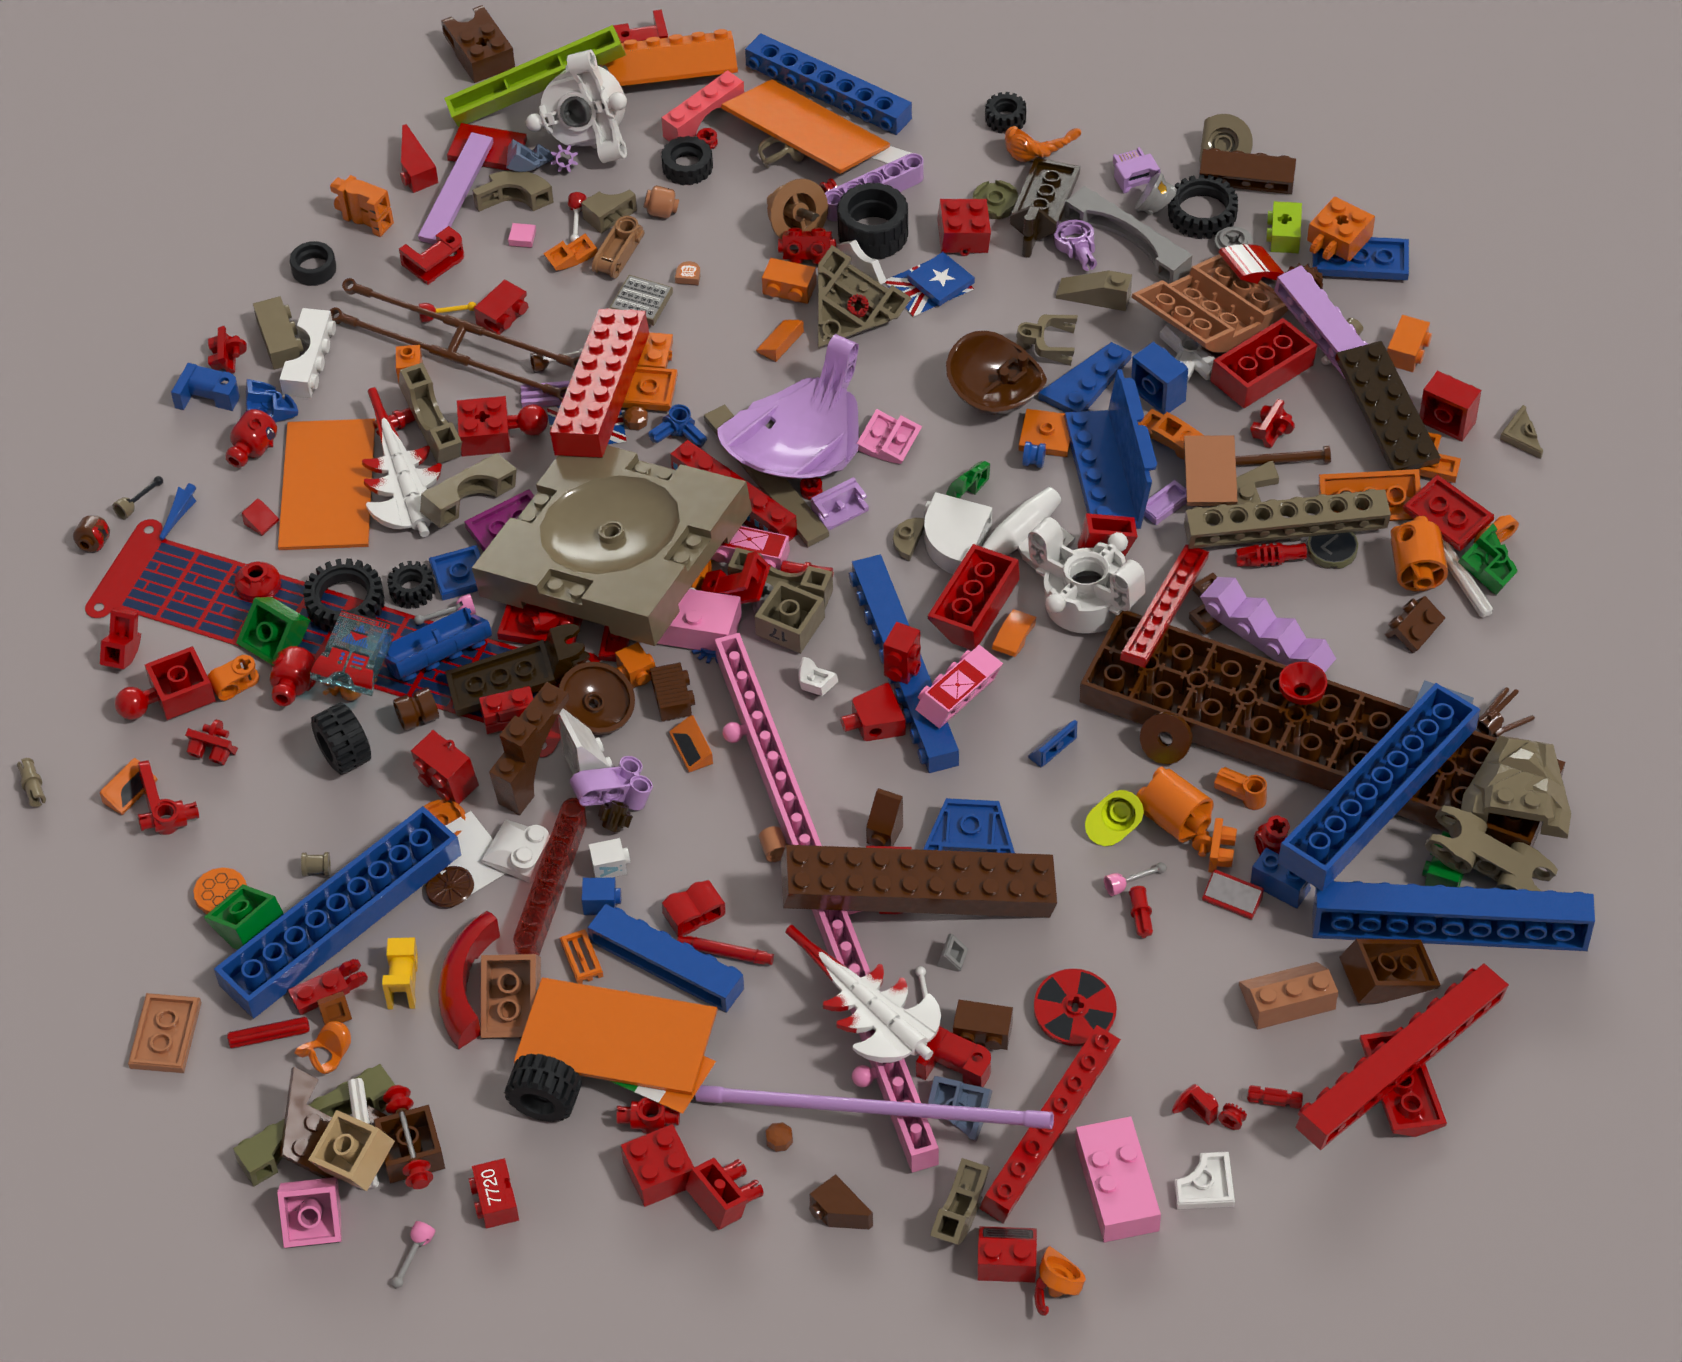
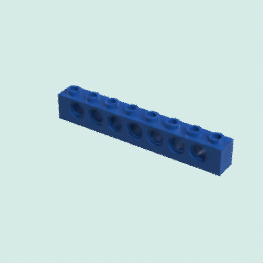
[745,33,912,135]

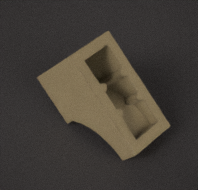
[582,189,637,234]

